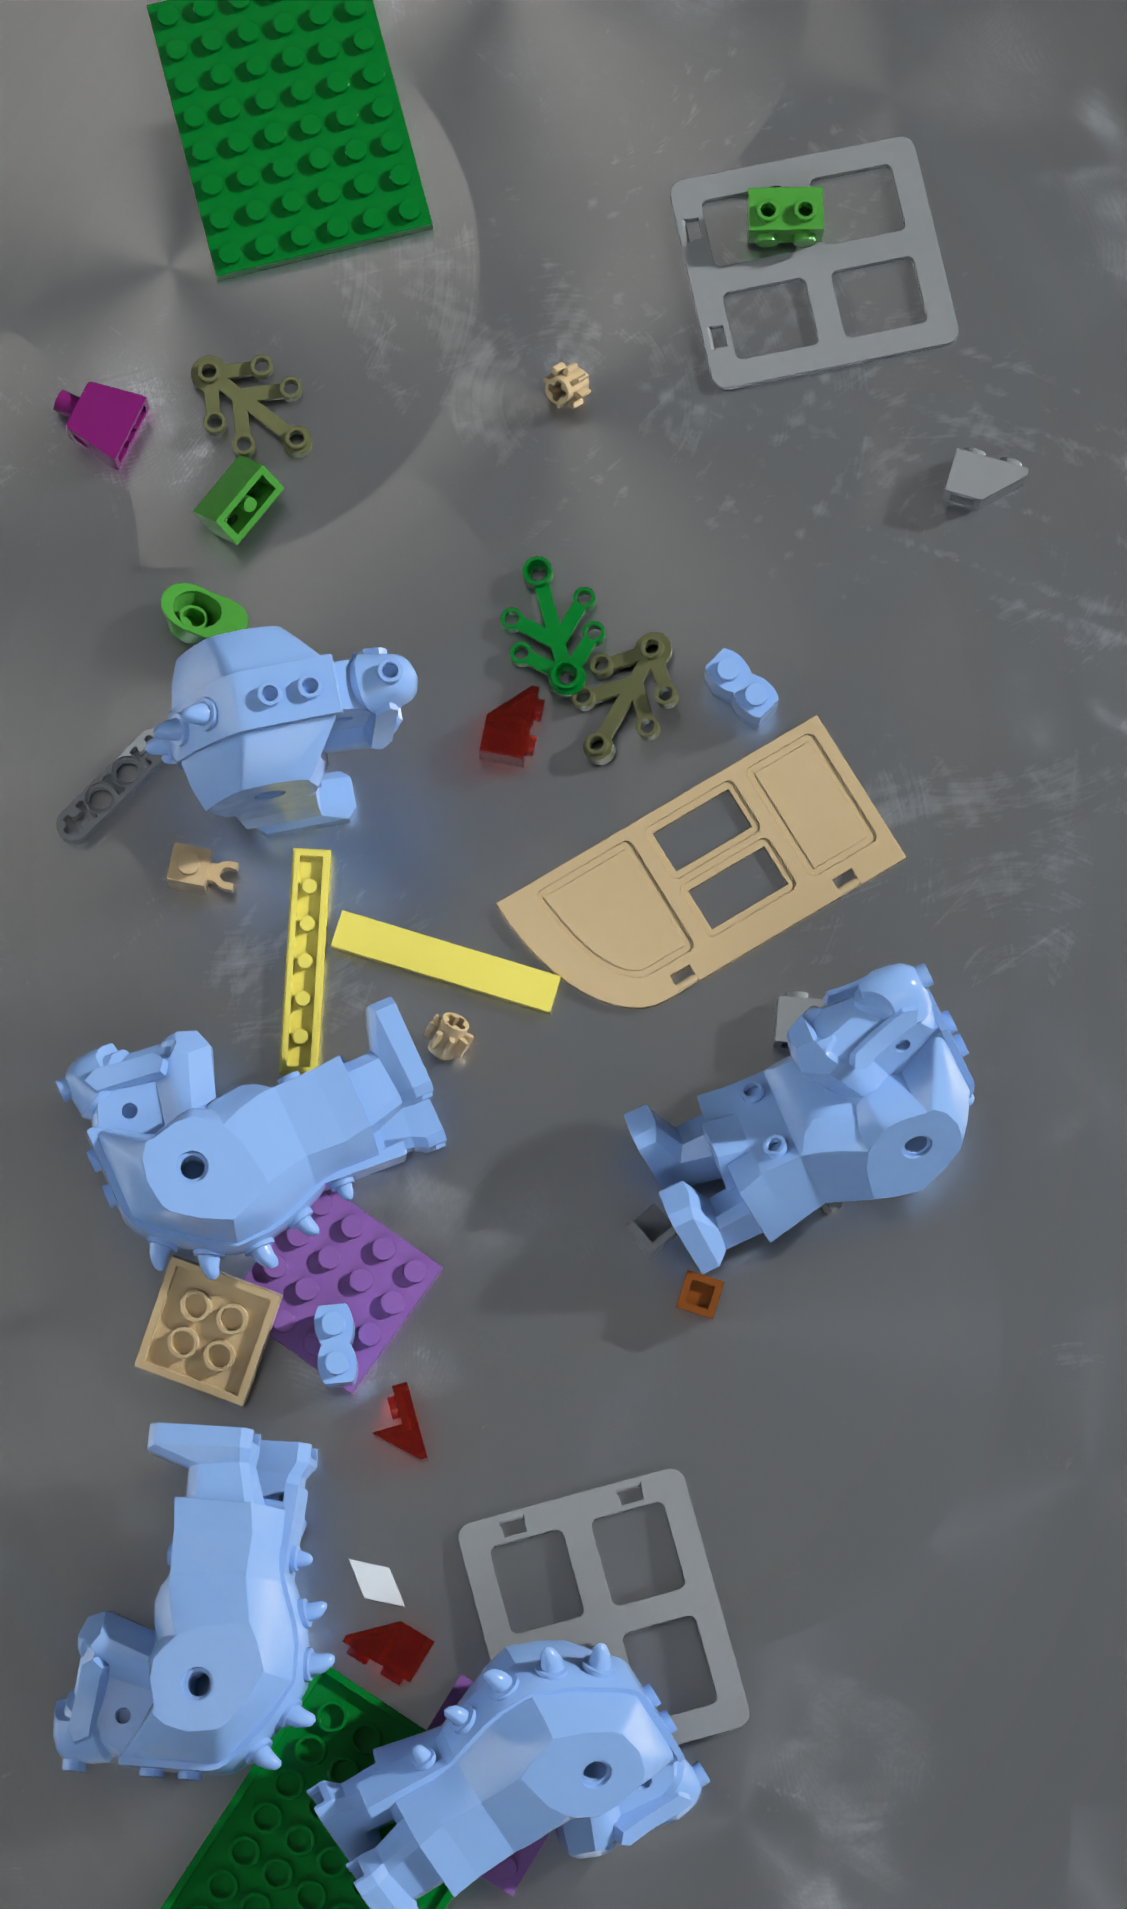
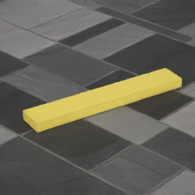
[279,848,332,1076]
[331,910,561,1015]

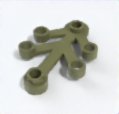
[191,354,313,459]
[572,632,679,765]

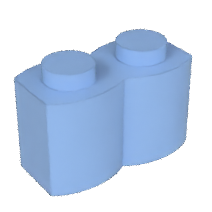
[704,648,779,729]
[314,1303,358,1388]

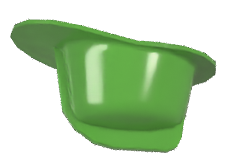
[160,583,249,644]

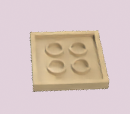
[134,1255,283,1406]

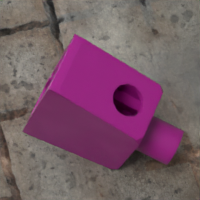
[53,382,150,470]

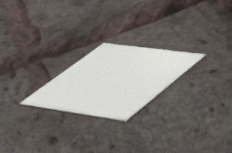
[349,1559,405,1607]

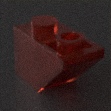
[479,685,545,768]
[342,1621,435,1686]

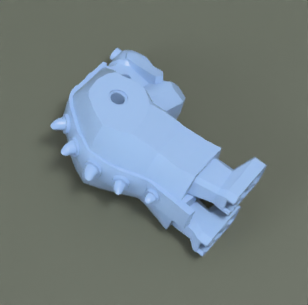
[144,626,418,838]
[624,963,975,1274]
[55,996,447,1280]
[53,1422,335,1781]
[306,1640,711,1909]

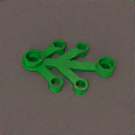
[500,556,606,696]

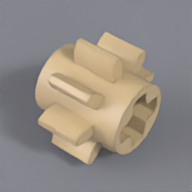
[543,362,591,409]
[423,1012,474,1060]

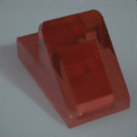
[372,1382,428,1462]

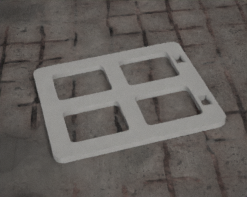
[670,136,959,390]
[458,1468,750,1745]

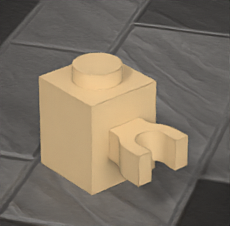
[166,842,239,895]

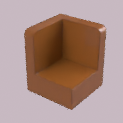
[676,1270,725,1319]

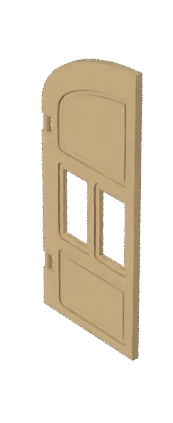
[496,715,907,1009]

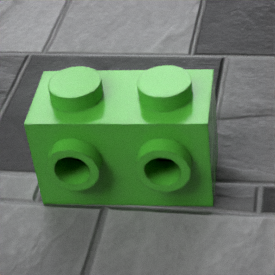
[746,186,824,247]
[192,455,285,545]

